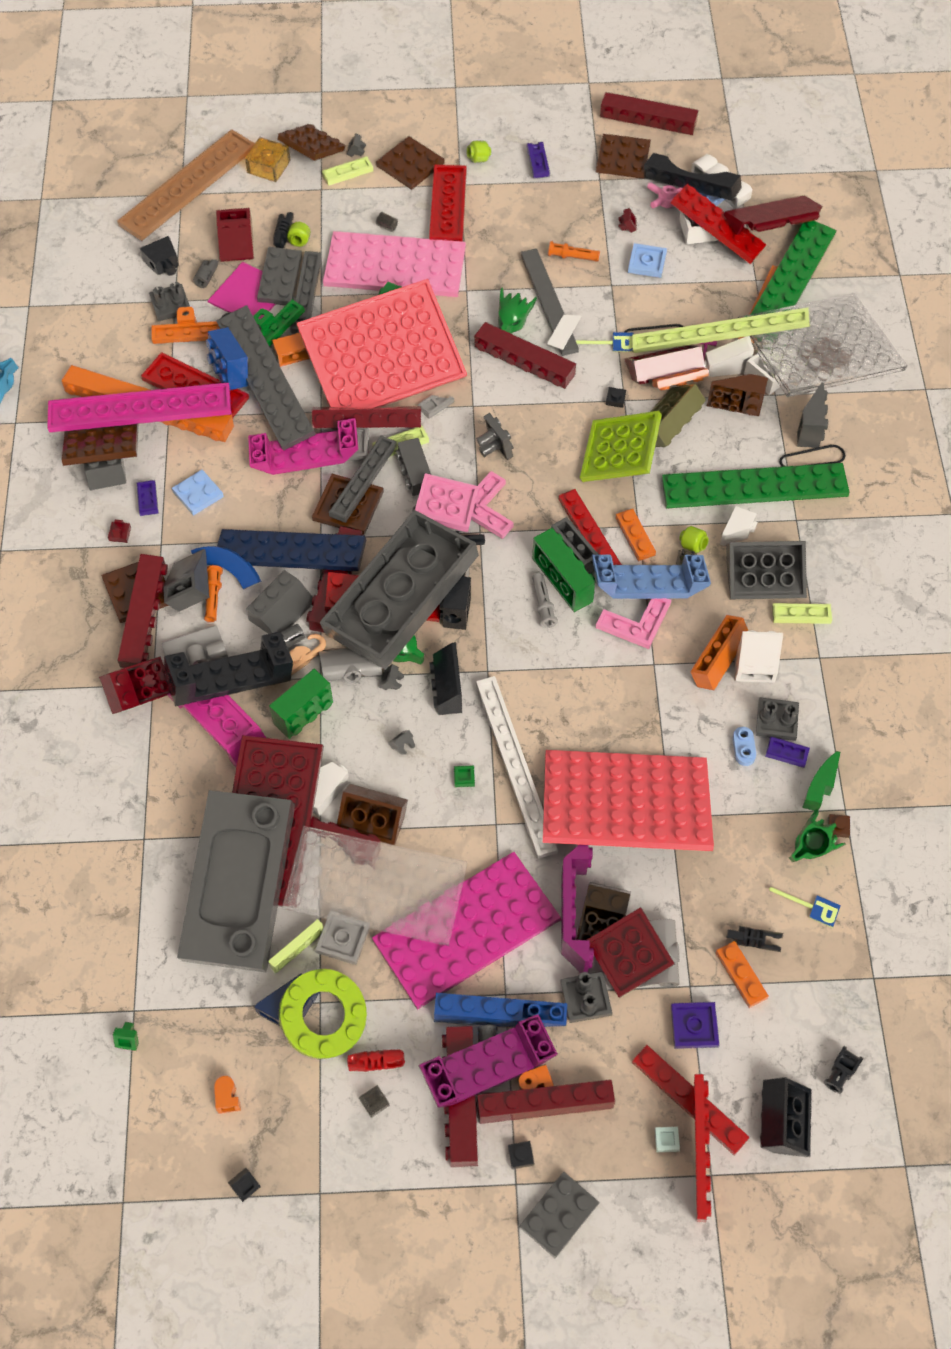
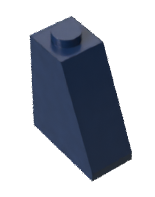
[254,973,320,1027]

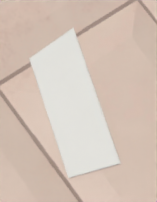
[547,315,582,350]

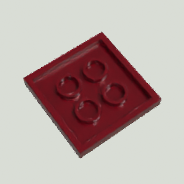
[588,907,675,998]

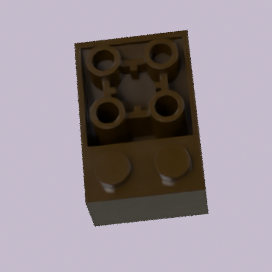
[576,882,631,940]

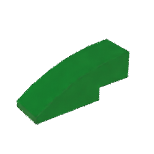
[802,751,841,811]

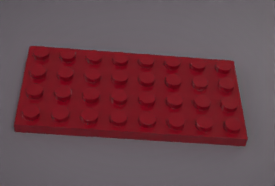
[232,735,324,909]

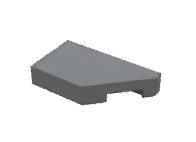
[418,395,454,419]

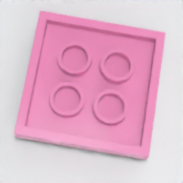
[415,474,479,532]

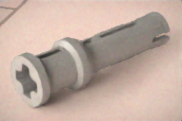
[532,573,558,628]

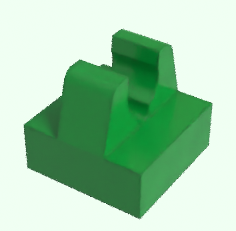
[113,1022,139,1051]

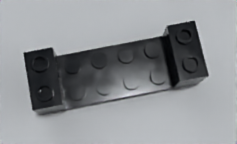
[164,631,293,707]

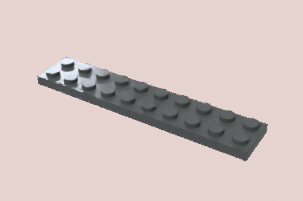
[216,305,316,451]

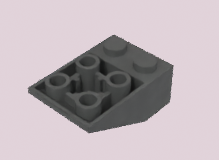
[797,382,828,448]
[84,459,127,491]
[163,549,210,612]

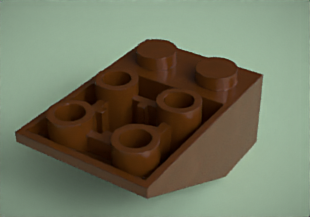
[707,374,768,416]

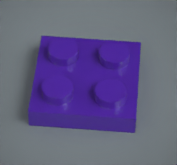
[671,1002,720,1049]

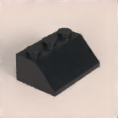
[429,642,462,715]
[760,1077,812,1157]

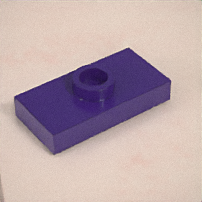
[137,480,159,516]
[765,737,810,768]

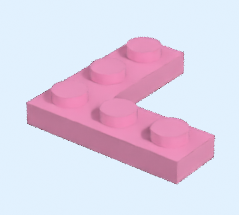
[471,471,514,539]
[596,598,672,649]

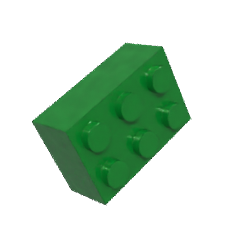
[269,669,333,739]

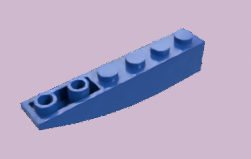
[434,993,567,1027]

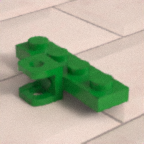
[253,299,305,347]

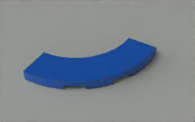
[191,546,262,589]

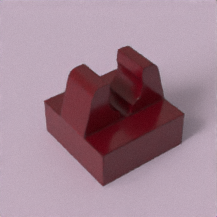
[618,208,637,233]
[108,519,131,543]

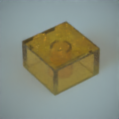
[245,137,291,182]

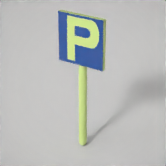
[576,332,634,352]
[769,887,841,928]

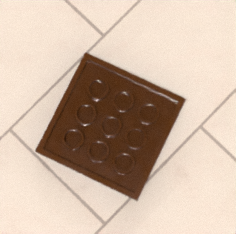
[61,424,139,466]

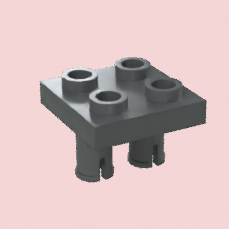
[149,282,190,322]
[476,412,514,460]
[756,697,799,741]
[560,972,613,1023]

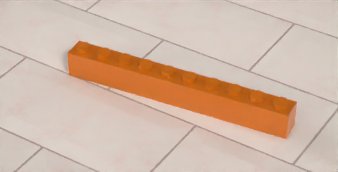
[61,365,234,442]

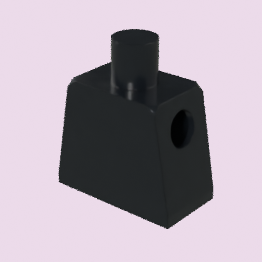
[140,236,179,276]

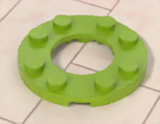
[279,969,367,1059]

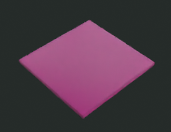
[208,262,276,319]

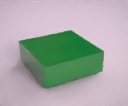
[454,765,475,787]

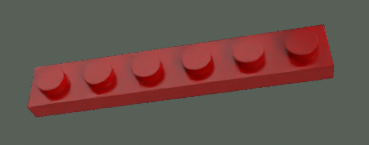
[558,489,622,565]
[632,1045,750,1156]

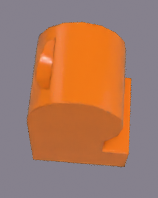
[519,1065,554,1090]
[214,1076,241,1114]

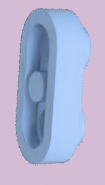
[732,727,756,766]

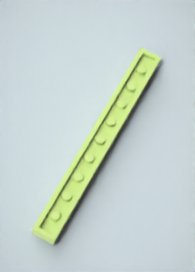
[633,308,810,353]

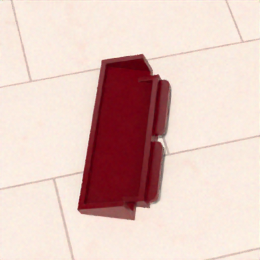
[724,195,823,235]

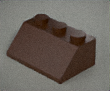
[337,784,408,845]

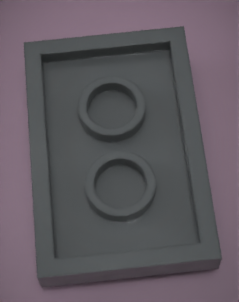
[519,1172,599,1259]

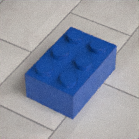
[206,327,248,390]

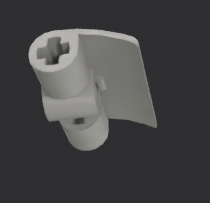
[161,626,228,665]
[319,648,382,683]
[639,919,680,987]

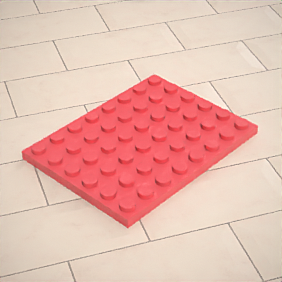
[296,279,467,409]
[543,750,714,851]

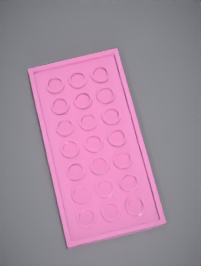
[323,231,466,297]

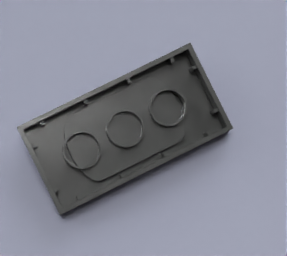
[320,510,479,670]
[177,790,295,972]

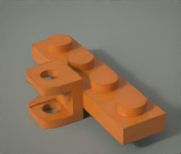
[152,307,220,344]

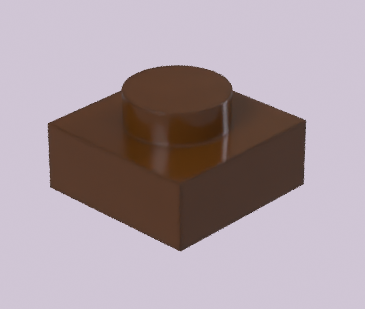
[828,814,850,838]

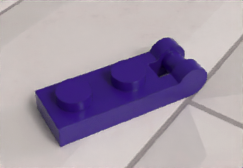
[527,142,550,178]

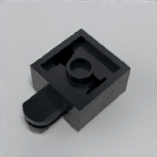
[440,572,471,630]

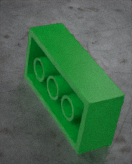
[532,528,596,613]

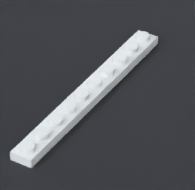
[476,676,558,859]

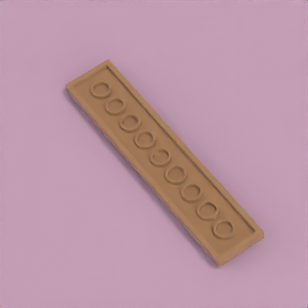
[117,129,256,241]

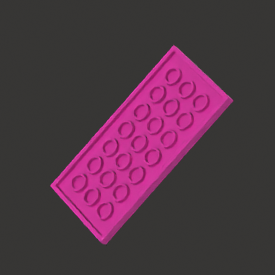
[372,852,561,1010]

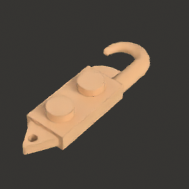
[279,634,326,684]

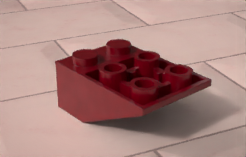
[216,208,254,262]
[99,656,170,714]

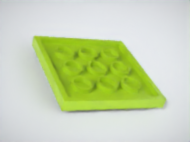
[580,411,662,482]

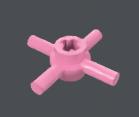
[647,182,683,208]

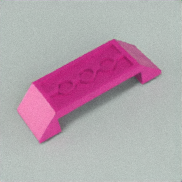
[248,418,359,475]
[167,693,266,767]

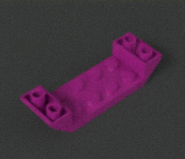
[561,845,594,973]
[419,1014,558,1108]

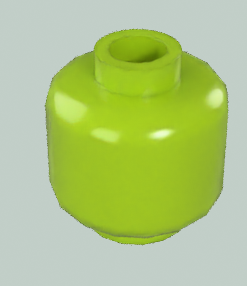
[466,140,492,163]
[287,221,311,247]
[679,526,709,553]

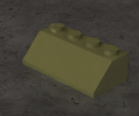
[650,384,706,447]

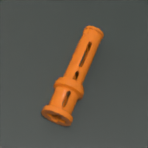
[548,241,600,262]
[204,565,223,622]

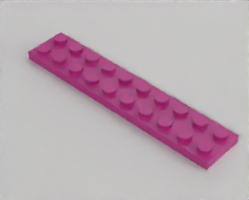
[48,383,231,433]

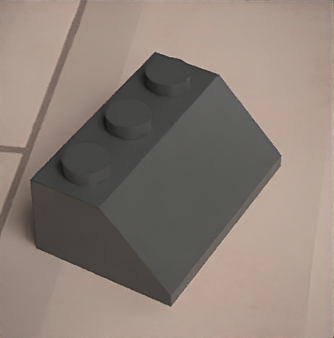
[246,570,313,634]

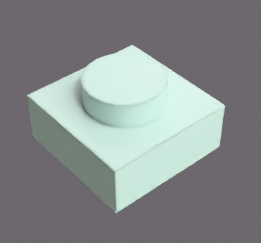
[655,1127,680,1152]

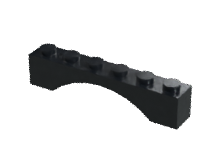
[644,153,742,201]

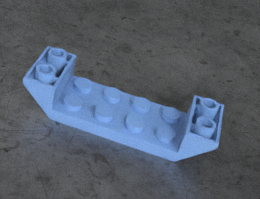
[592,555,711,599]

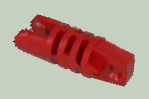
[347,1049,405,1072]

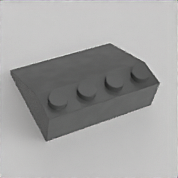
[726,541,807,600]

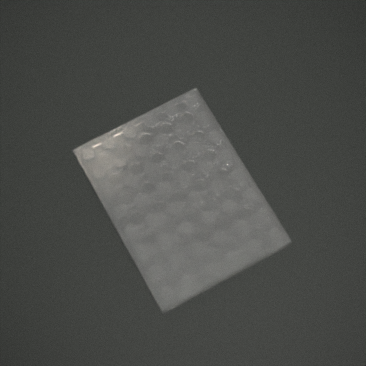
[738,293,908,397]

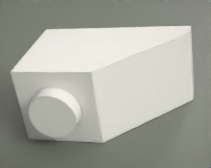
[720,506,758,546]

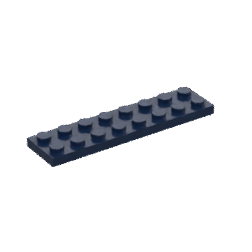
[217,529,367,571]

